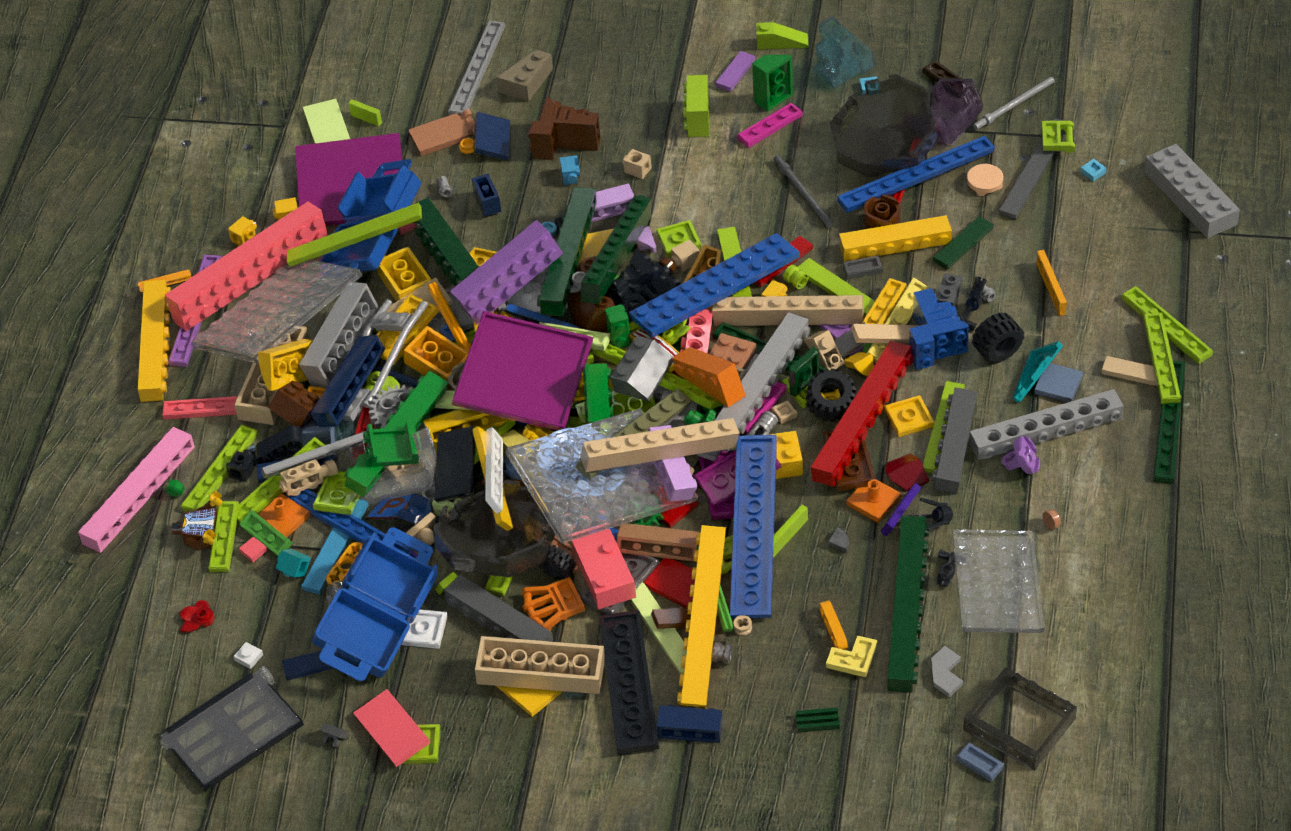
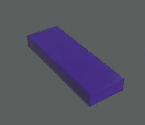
[881,484,921,536]

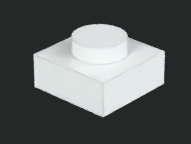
[234,642,263,669]

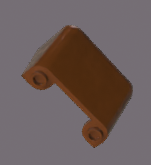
[567,256,615,333]

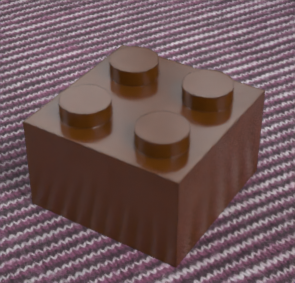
[268,380,319,428]

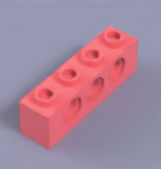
[680,309,713,353]

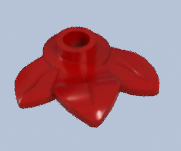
[179,600,215,632]

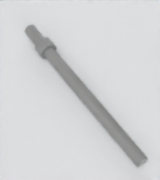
[973,77,1055,130]

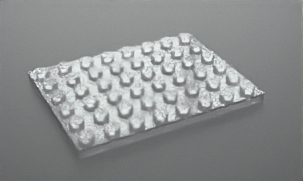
[191,260,362,363]
[505,408,698,544]

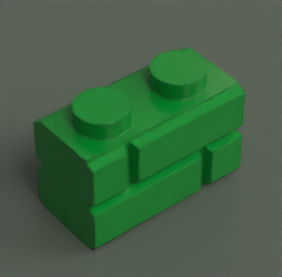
[605,305,630,349]

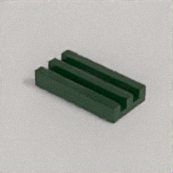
[796,707,840,732]

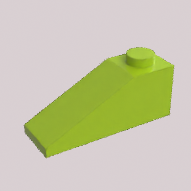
[756,22,808,50]

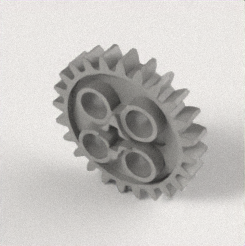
[369,385,431,434]

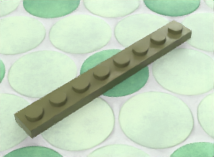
[575,389,692,481]

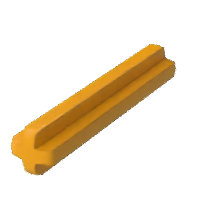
[138,269,192,292]

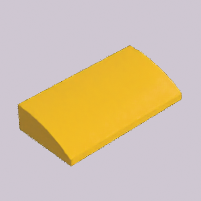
[258,339,313,391]

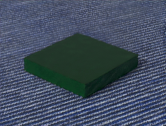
[789,346,819,397]

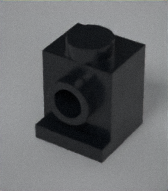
[226,450,256,482]

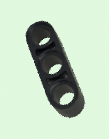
[255,426,303,465]

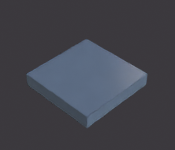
[1035,363,1083,402]

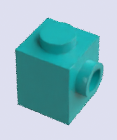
[276,549,311,577]

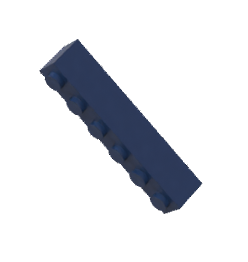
[311,335,385,427]

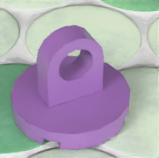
[1002,436,1040,475]

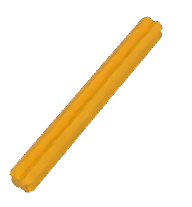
[427,282,471,352]

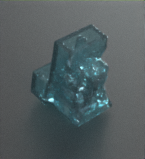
[813,16,876,89]

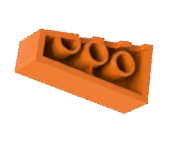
[672,347,746,408]

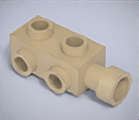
[279,459,338,496]

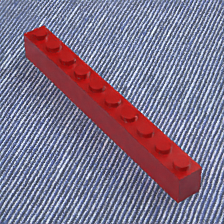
[811,341,914,487]

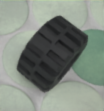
[972,312,1024,364]
[806,368,856,422]

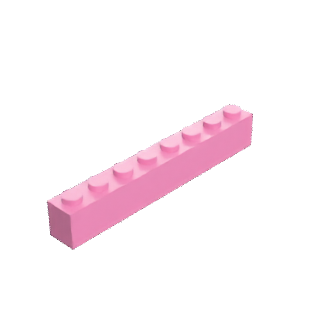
[78,427,195,553]

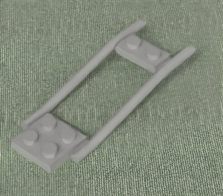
[341,299,428,421]

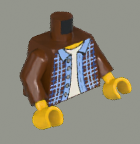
[172,491,222,551]

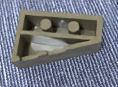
[497,50,553,102]

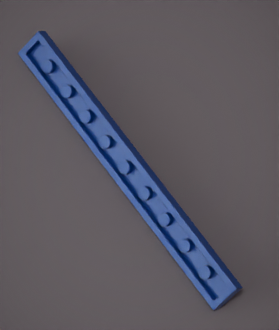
[837,136,995,213]

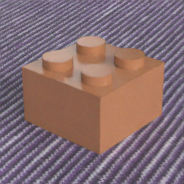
[710,333,756,370]

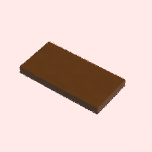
[823,431,876,491]

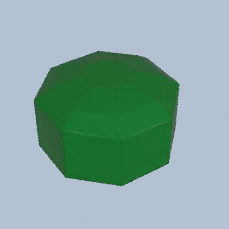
[164,479,185,498]

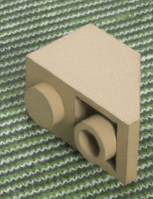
[805,330,845,370]

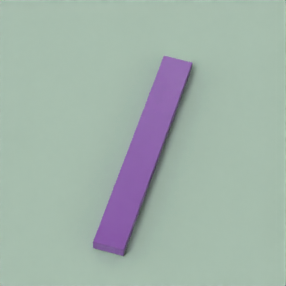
[168,255,222,367]

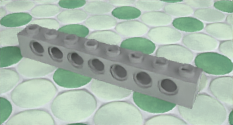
[969,389,1124,460]

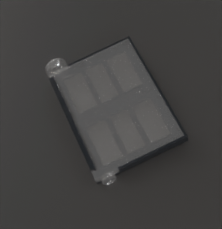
[159,666,304,792]

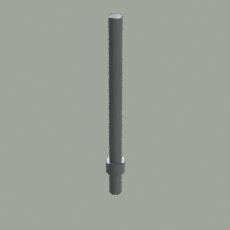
[773,155,833,228]

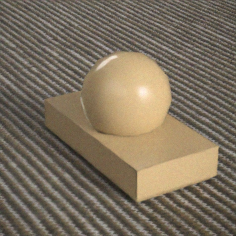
[405,513,436,547]

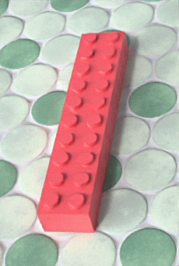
[165,201,328,331]

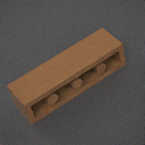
[617,523,700,561]

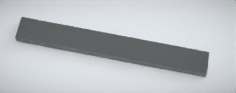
[999,118,1066,220]

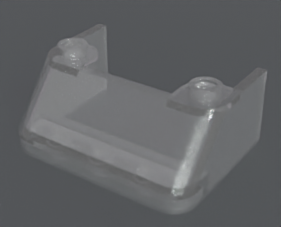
[347,427,437,504]

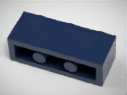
[656,705,723,743]

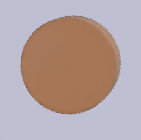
[1042,509,1061,530]

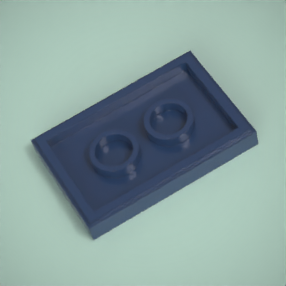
[474,112,510,161]

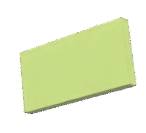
[303,99,350,144]

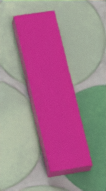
[737,103,803,148]

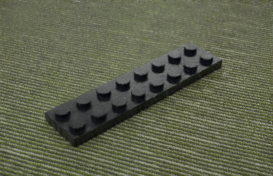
[599,610,659,754]

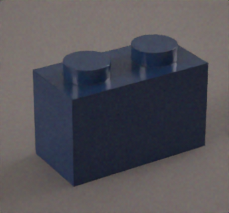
[471,173,501,217]

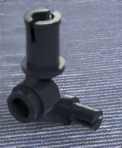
[957,276,987,331]
[936,549,967,587]

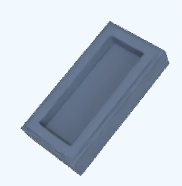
[956,742,1004,782]

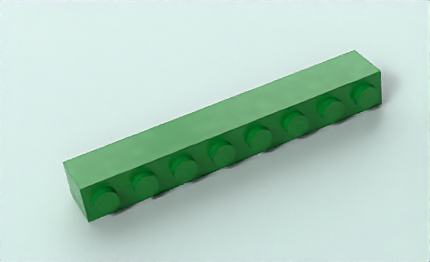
[344,371,449,497]

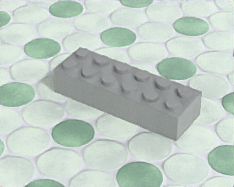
[1144,144,1240,239]
[299,282,379,388]

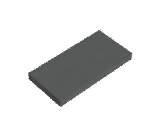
[580,553,659,614]

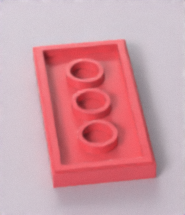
[353,689,431,767]

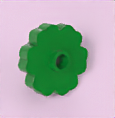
[682,409,717,426]

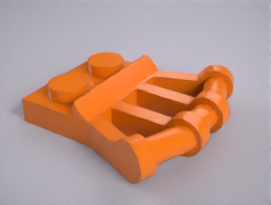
[522,577,585,631]

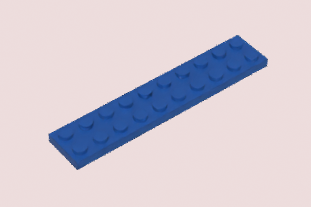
[629,233,800,338]
[730,435,777,619]

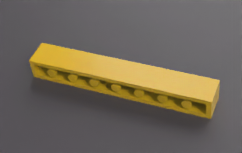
[138,280,171,402]

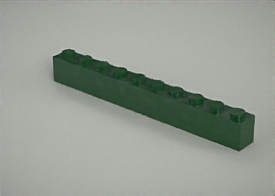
[537,187,597,316]
[581,195,652,304]
[887,515,929,692]

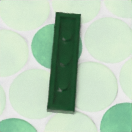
[933,216,994,270]

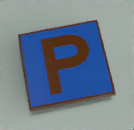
[365,494,411,520]

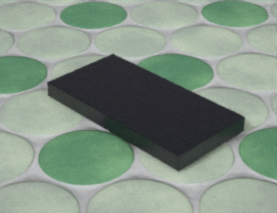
[434,426,475,503]

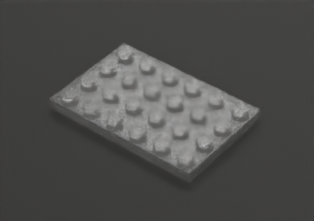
[952,530,1045,633]

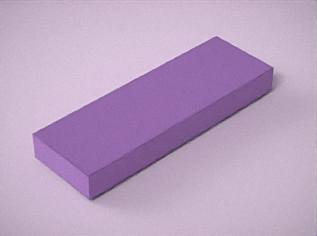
[716,51,756,92]

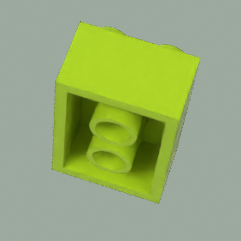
[683,75,709,137]

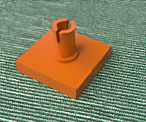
[846,479,902,523]
[258,493,310,537]

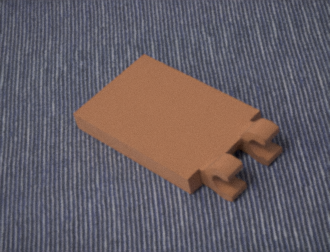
[409,109,475,156]

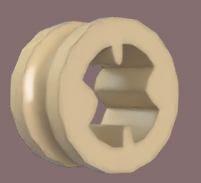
[734,615,752,636]

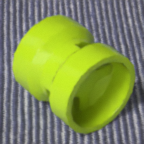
[783,265,809,289]

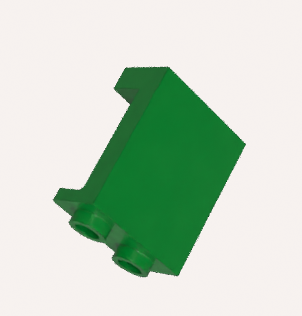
[363,420,420,467]

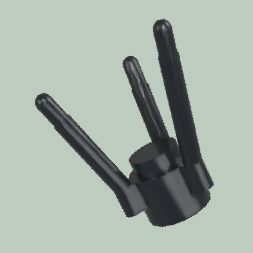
[908,498,953,530]

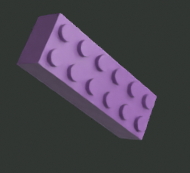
[450,220,563,324]

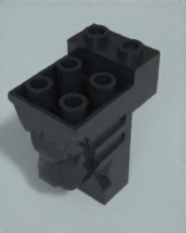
[604,248,681,322]

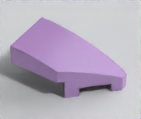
[636,226,657,253]

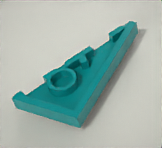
[1012,341,1063,403]

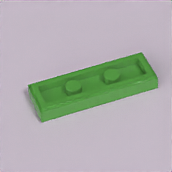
[239,509,293,556]

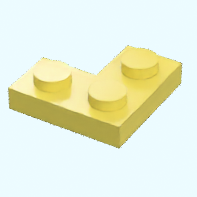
[826,636,877,677]

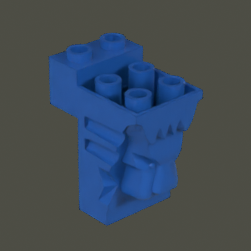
[909,288,969,370]

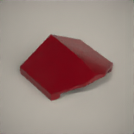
[885,453,929,492]

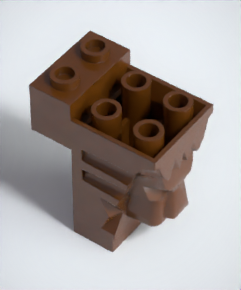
[527,97,601,160]

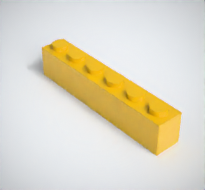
[839,215,952,262]

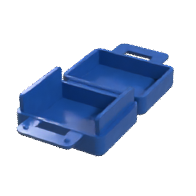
[318,159,421,281]
[312,527,438,681]

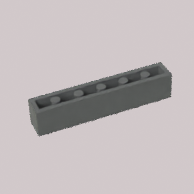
[931,387,977,494]
[444,574,553,642]

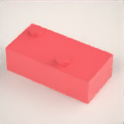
[571,526,636,610]

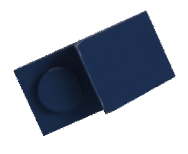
[397,493,432,523]

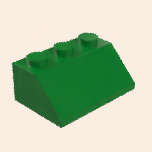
[752,55,793,112]
[583,364,613,423]

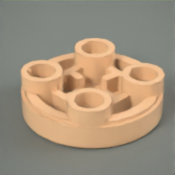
[967,164,1003,196]

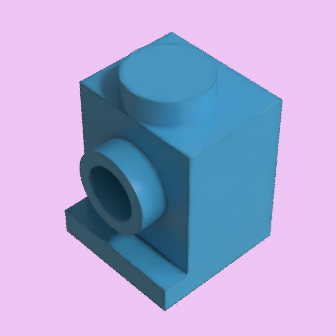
[560,155,580,185]

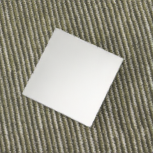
[401,610,448,649]

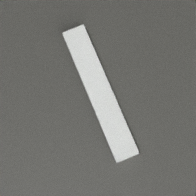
[485,427,503,514]

